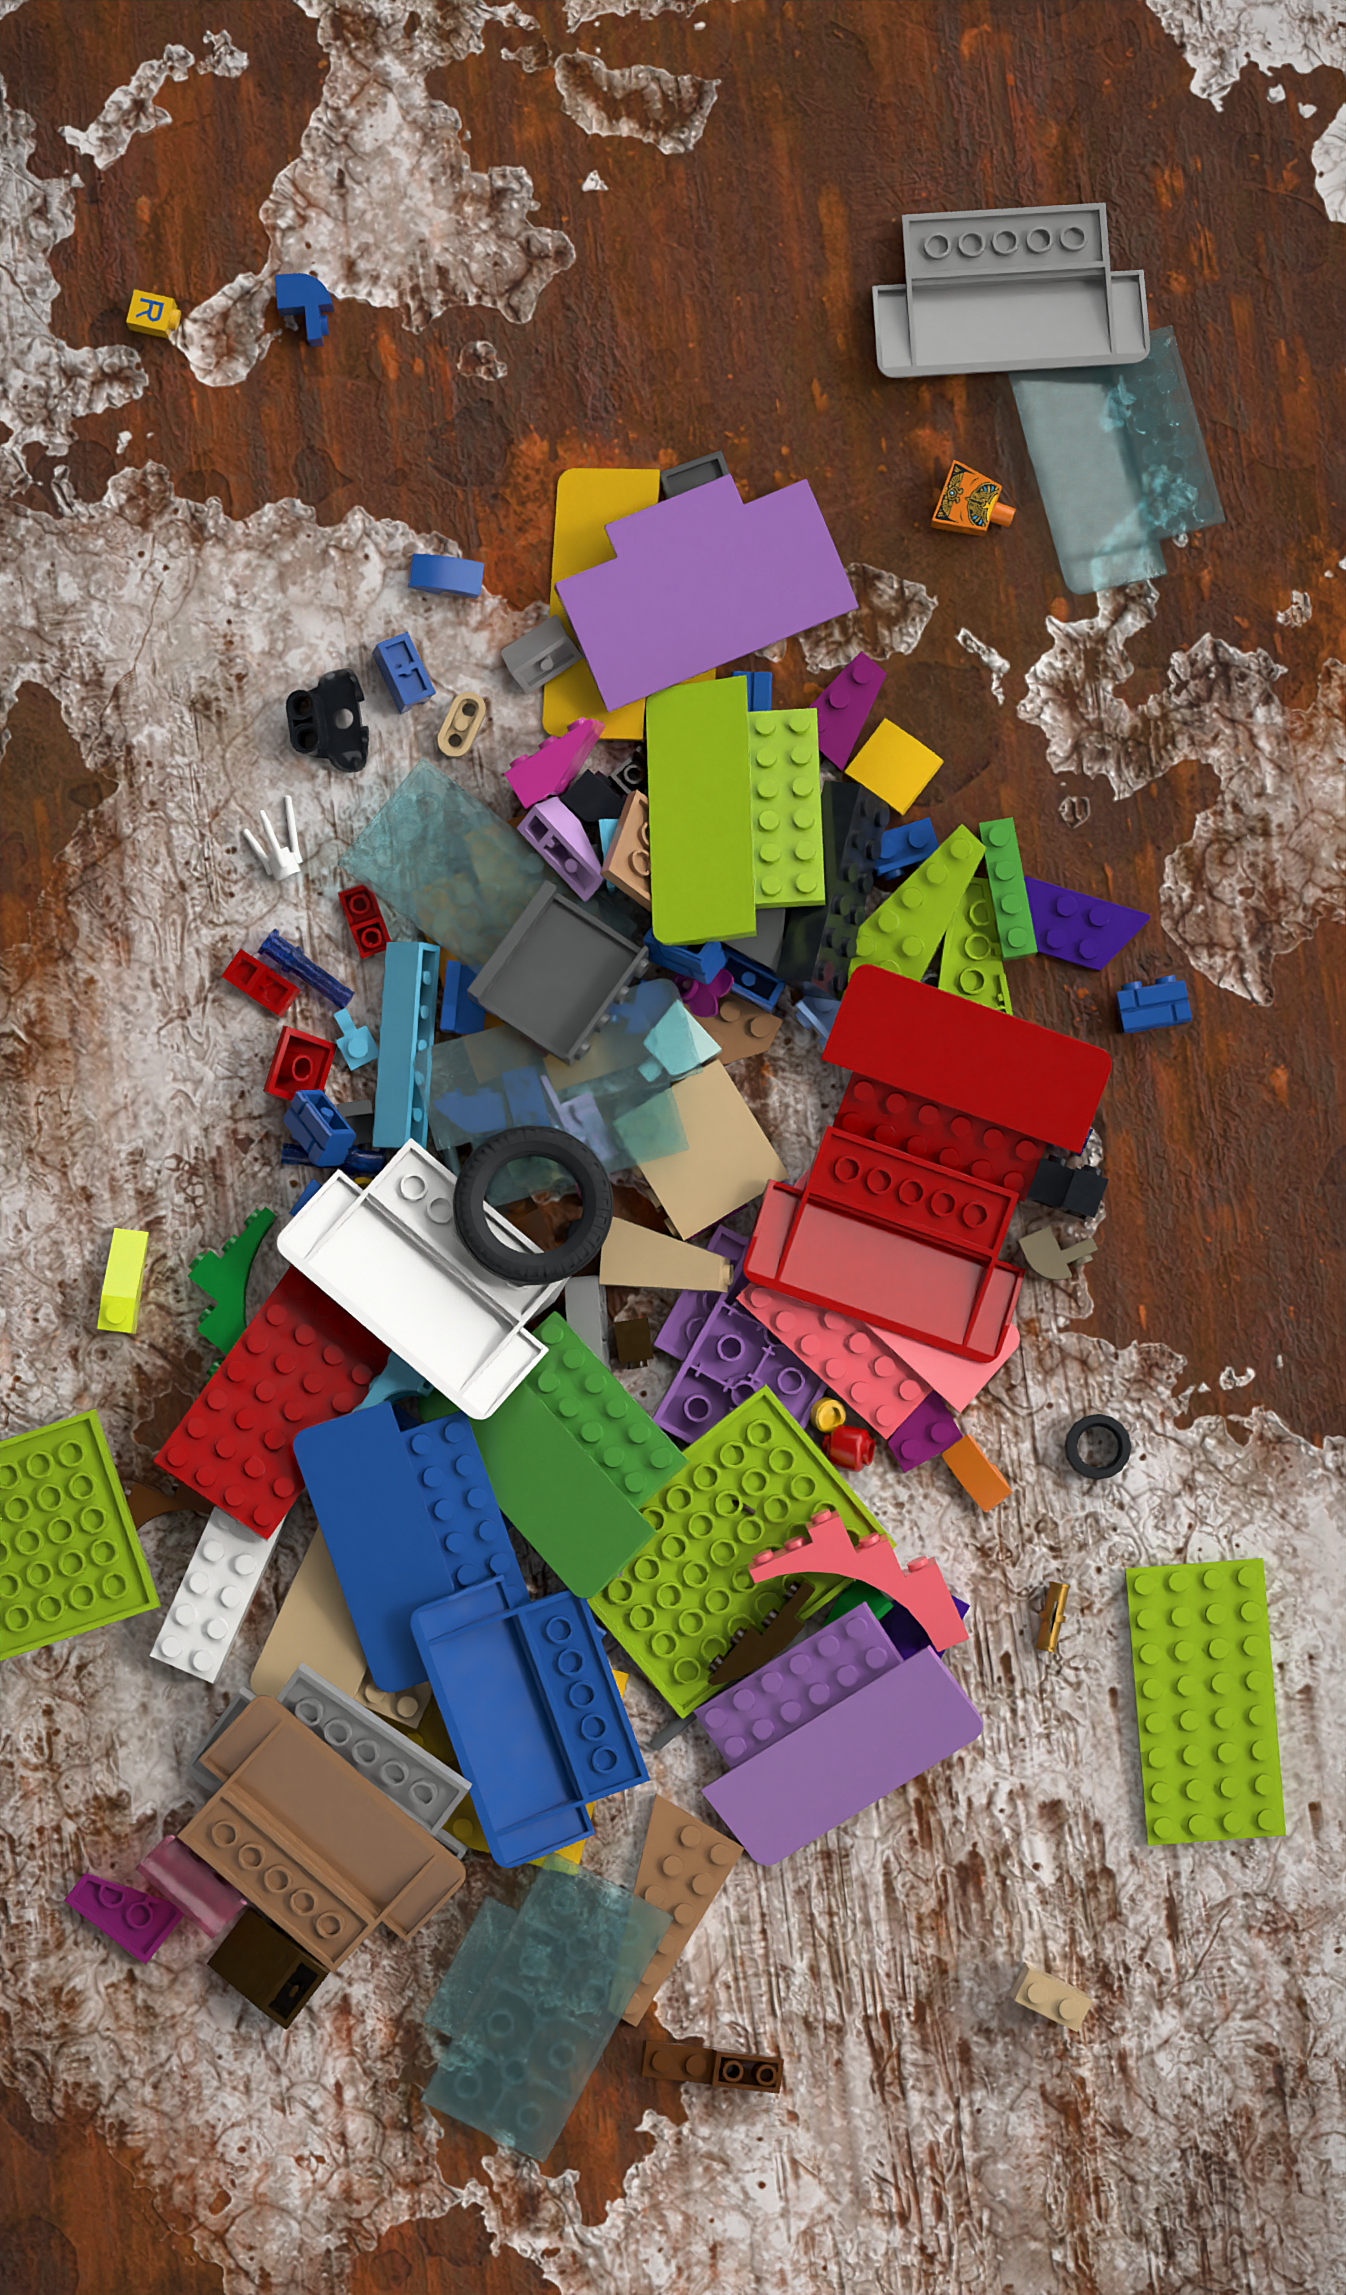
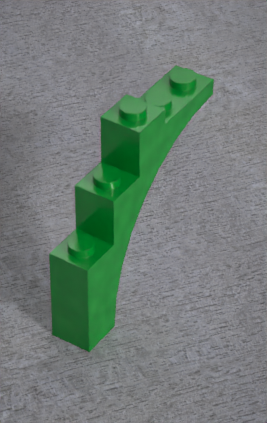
[188,1206,278,1384]

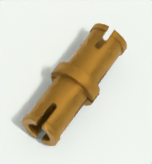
[1035,1581,1071,1653]

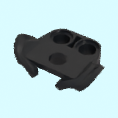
[286,668,369,773]

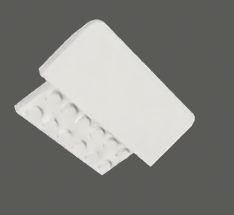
[277,1138,564,1420]

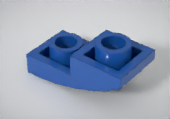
[407,553,484,599]

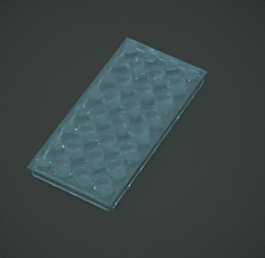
[337,757,639,974]

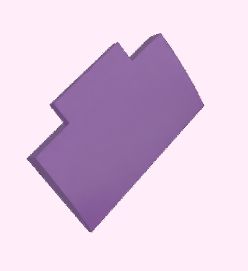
[554,474,859,713]
[651,1180,828,1444]

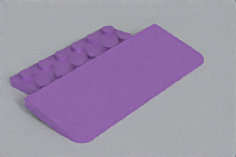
[693,1601,983,1866]

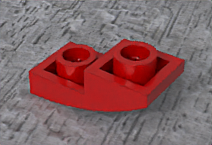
[337,880,392,959]

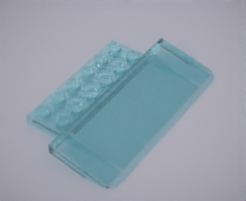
[1007,325,1225,595]
[413,978,703,1208]

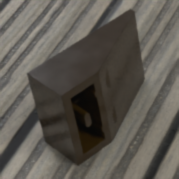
[207,1907,330,2030]

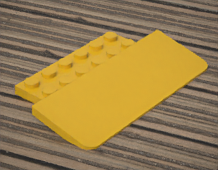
[542,468,716,741]

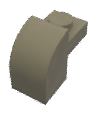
[1016,1226,1098,1281]

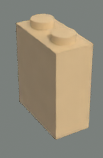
[1009,1962,1093,2032]

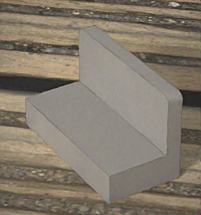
[501,615,584,695]

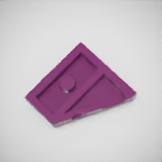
[887,1389,963,1473]

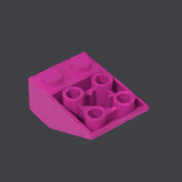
[504,717,605,810]

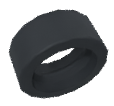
[1064,1414,1132,1480]

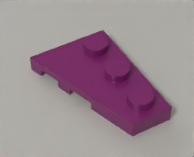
[807,651,887,773]

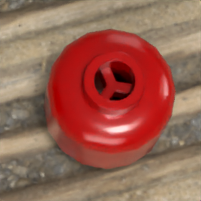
[822,1424,875,1472]

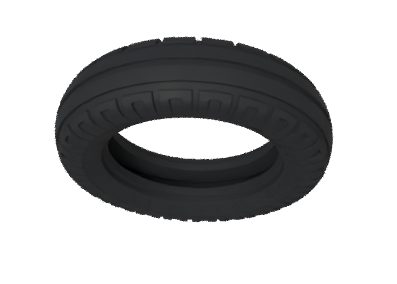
[453,1125,613,1285]

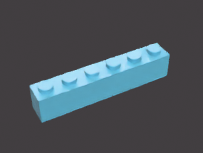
[372,942,440,1150]

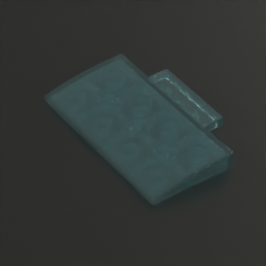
[421,1852,674,2164]

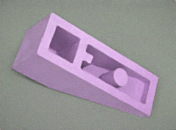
[517,796,606,902]

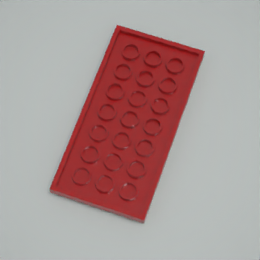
[152,1264,392,1542]

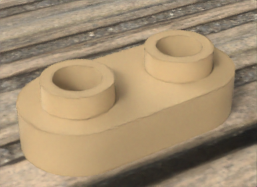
[438,692,486,758]

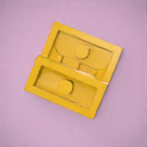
[844,718,944,816]

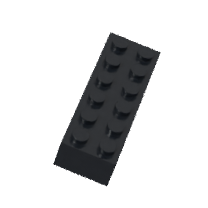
[775,780,890,1001]

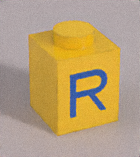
[126,289,181,339]

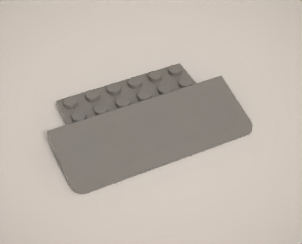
[872,203,1150,378]
[188,1663,472,1860]

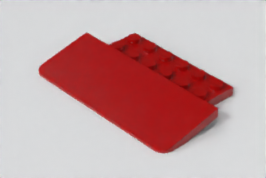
[821,964,1112,1202]
[742,1125,1026,1363]

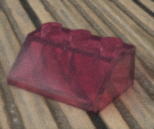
[135,1833,247,1940]

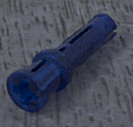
[258,928,355,1010]
[281,1143,387,1176]

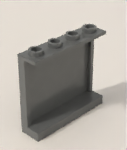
[467,880,651,1067]

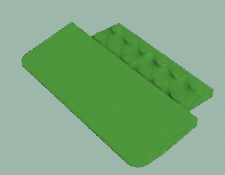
[418,1311,690,1599]

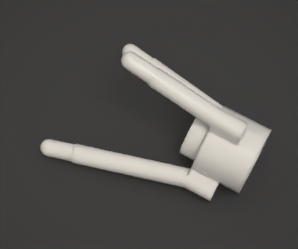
[243,795,303,881]

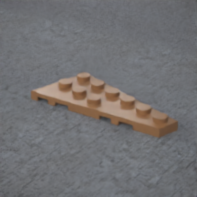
[607,1793,744,2027]

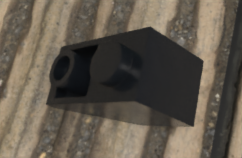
[560,769,627,826]

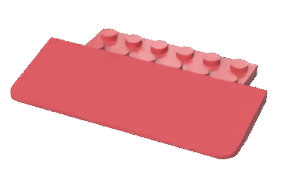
[735,1166,1020,1440]

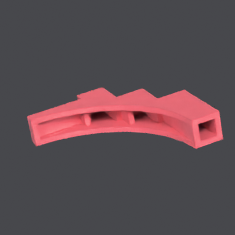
[747,1509,969,1652]

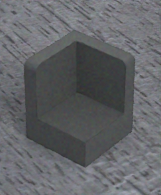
[337,1099,375,1146]

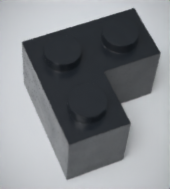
[1026,1155,1109,1222]

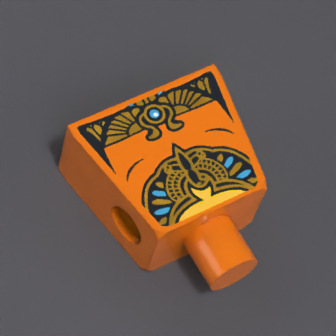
[930,460,1016,536]

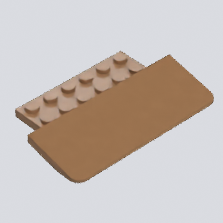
[177,1695,466,1973]

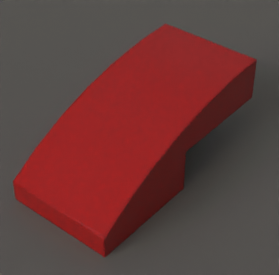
[221,948,301,1018]

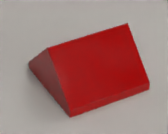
[263,1025,337,1102]

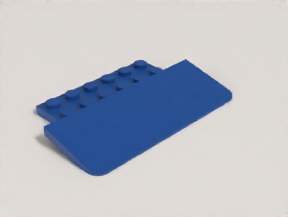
[293,1400,531,1692]
[410,1573,650,1868]

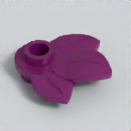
[671,968,734,1018]

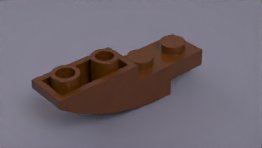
[639,2040,784,2094]

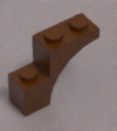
[124,1479,215,1531]

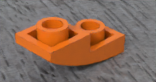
[941,1434,1013,1513]

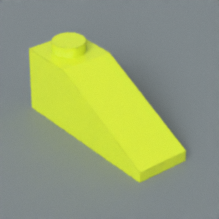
[97,1228,149,1334]

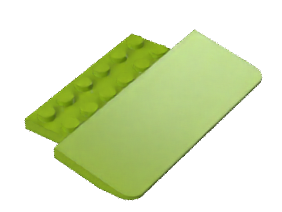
[646,675,825,946]

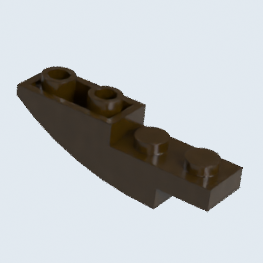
[706,1577,816,1686]

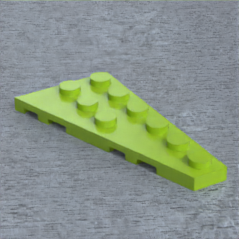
[842,824,987,997]

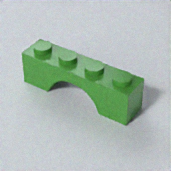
[977,817,1038,962]

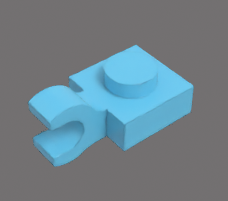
[333,1008,379,1071]

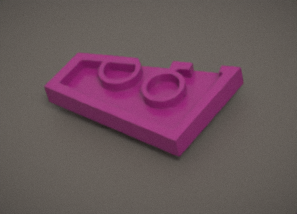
[64,1872,190,1965]

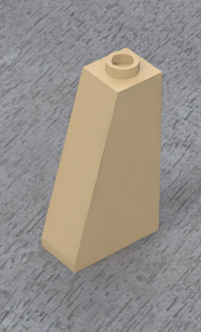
[599,1216,734,1293]

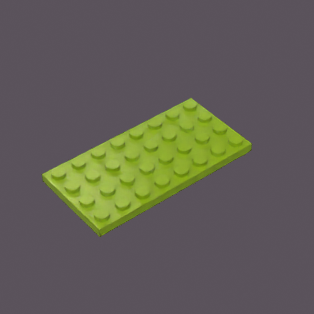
[1124,1558,1286,1846]

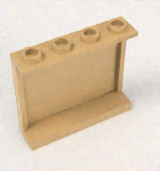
[610,1058,790,1240]

